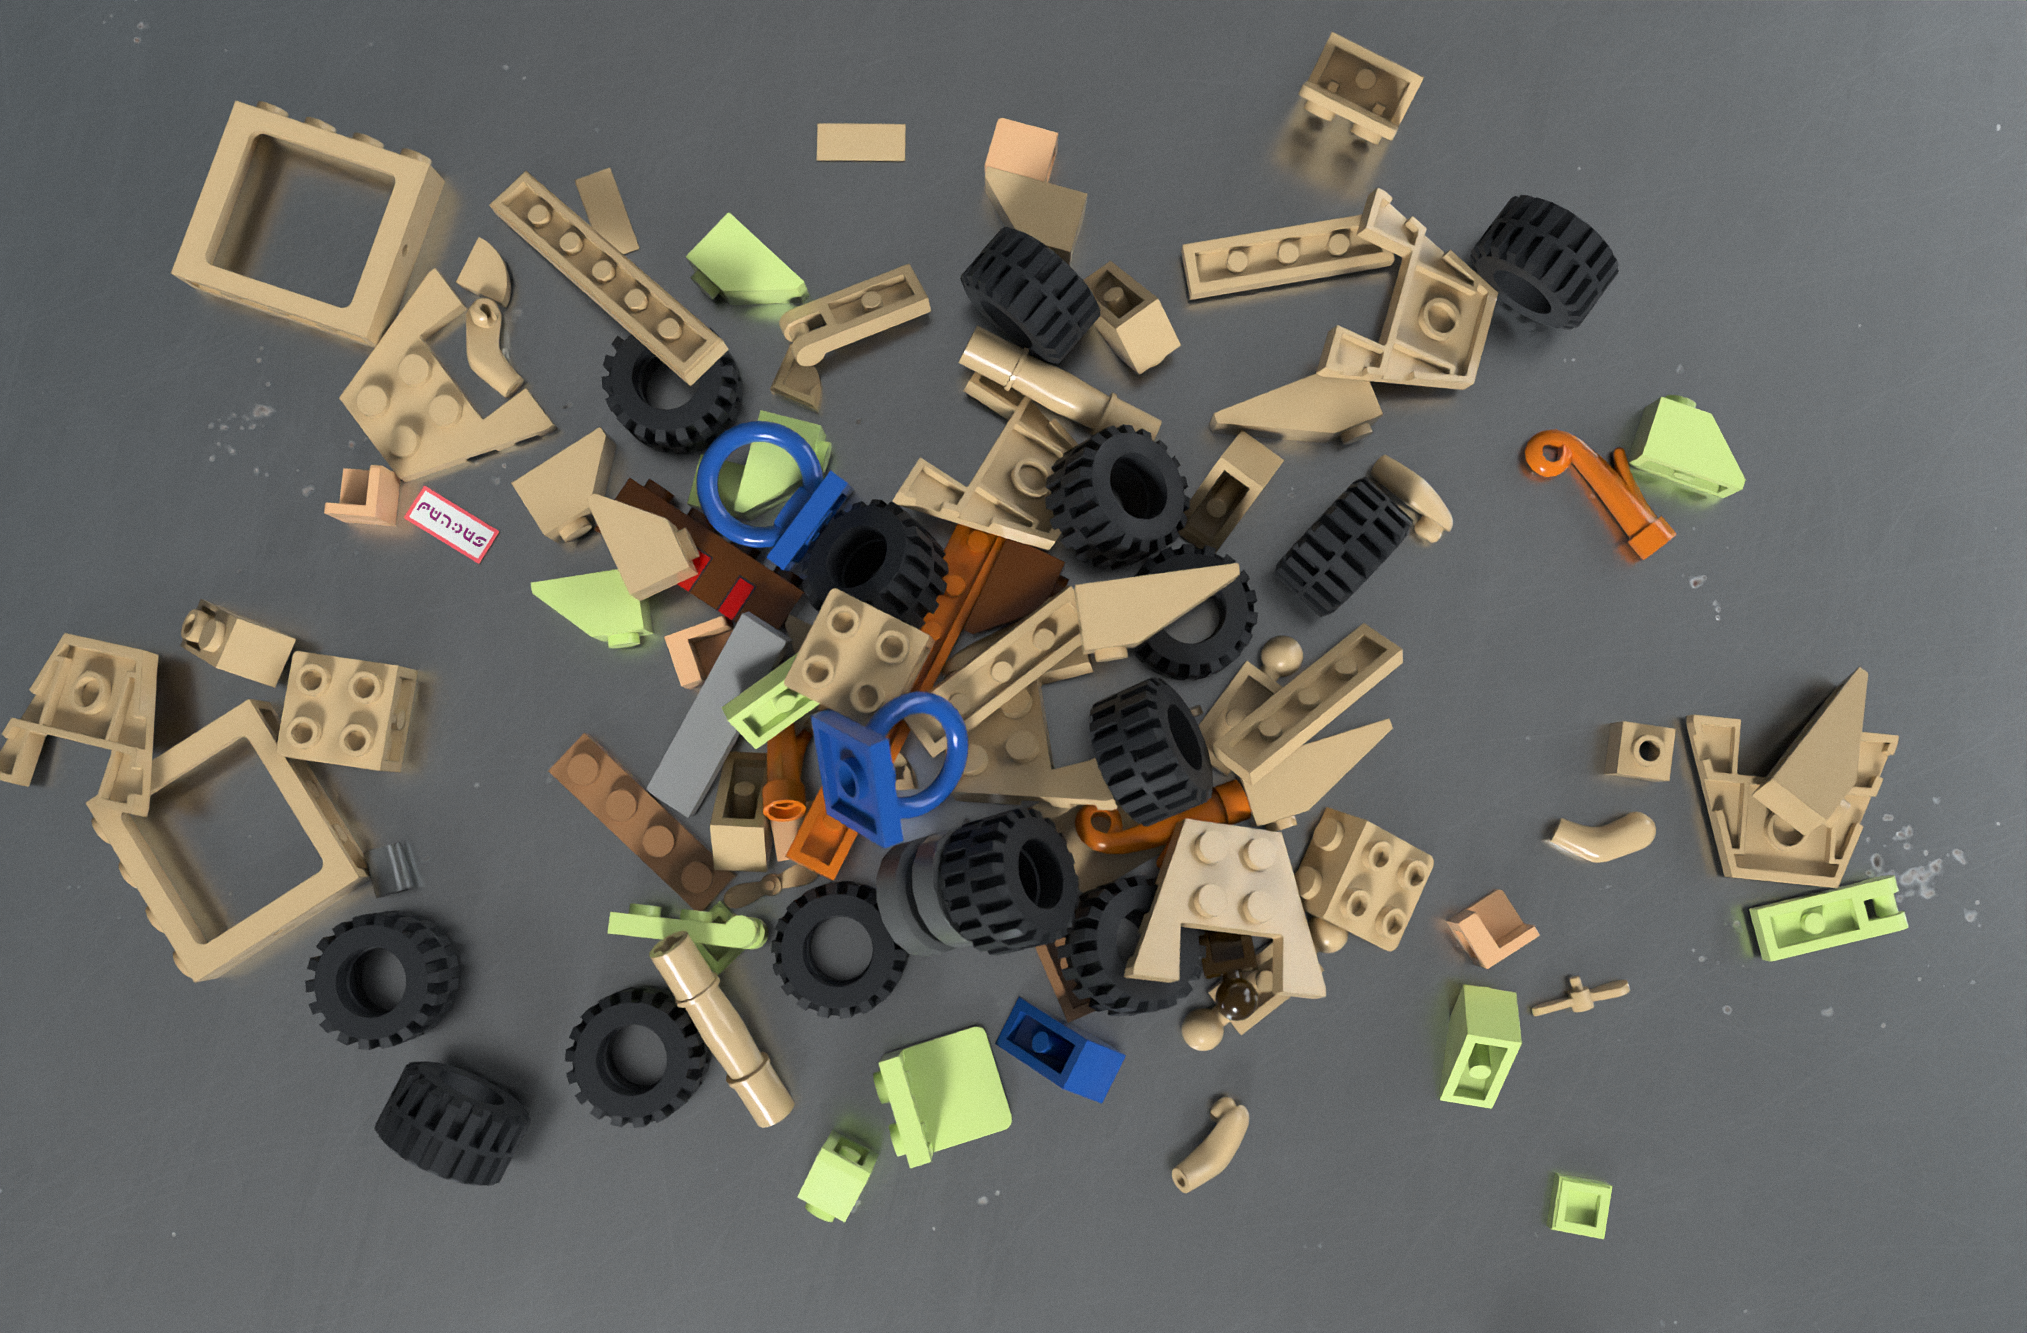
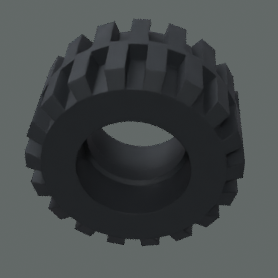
[1470,195,1619,330]
[960,227,1101,365]
[602,321,742,454]
[1045,424,1190,570]
[1274,477,1413,617]
[802,499,949,630]
[1134,544,1258,680]
[1089,676,1213,826]
[941,807,1079,956]
[1057,875,1206,1017]
[771,881,909,1019]
[305,911,459,1050]
[565,985,710,1128]
[375,1061,531,1186]

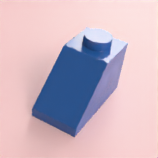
[995,997,1126,1103]

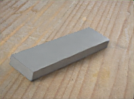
[646,612,793,818]

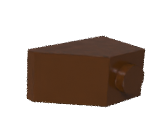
[963,539,1070,639]

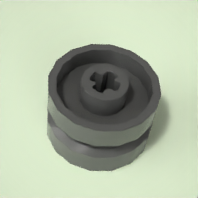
[876,826,973,958]

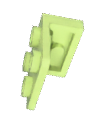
[873,1026,1012,1168]

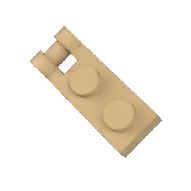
[779,264,931,367]

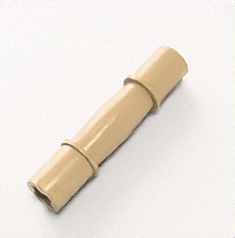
[958,325,1162,441]
[649,931,795,1128]

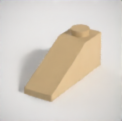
[1209,374,1383,445]
[1074,563,1240,662]
[1752,667,1868,836]
[1234,718,1393,831]

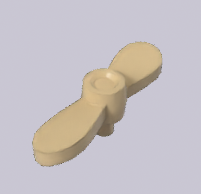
[724,864,819,909]
[1532,976,1630,1016]

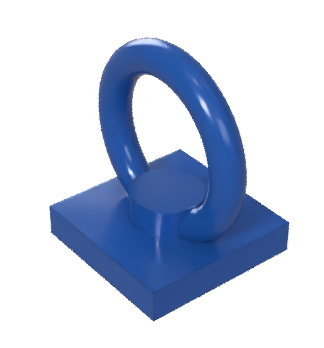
[697,421,854,572]
[811,692,968,849]

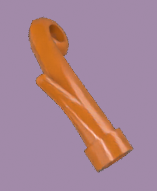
[1525,429,1677,560]
[762,723,812,822]
[1075,779,1251,868]

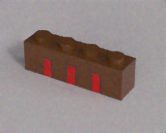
[594,477,809,634]

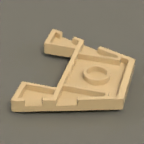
[1316,188,1498,390]
[339,268,558,482]
[893,372,1078,551]
[0,633,158,817]
[945,645,1118,810]
[1686,715,1899,888]
[1125,819,1326,999]

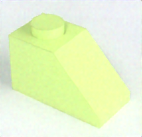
[686,212,810,305]
[1627,395,1746,498]
[733,410,831,521]
[531,569,654,648]
[1439,984,1522,1109]
[797,1130,879,1222]

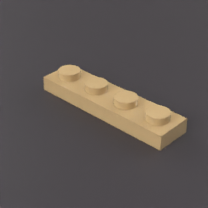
[1181,214,1395,300]
[903,586,1082,758]
[1213,623,1403,786]

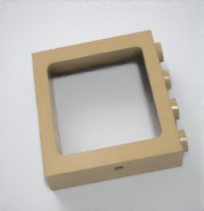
[171,101,445,348]
[85,699,371,983]

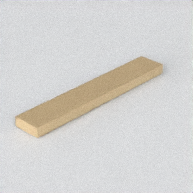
[489,171,729,386]

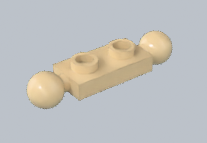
[1198,635,1303,776]
[1182,916,1349,1051]

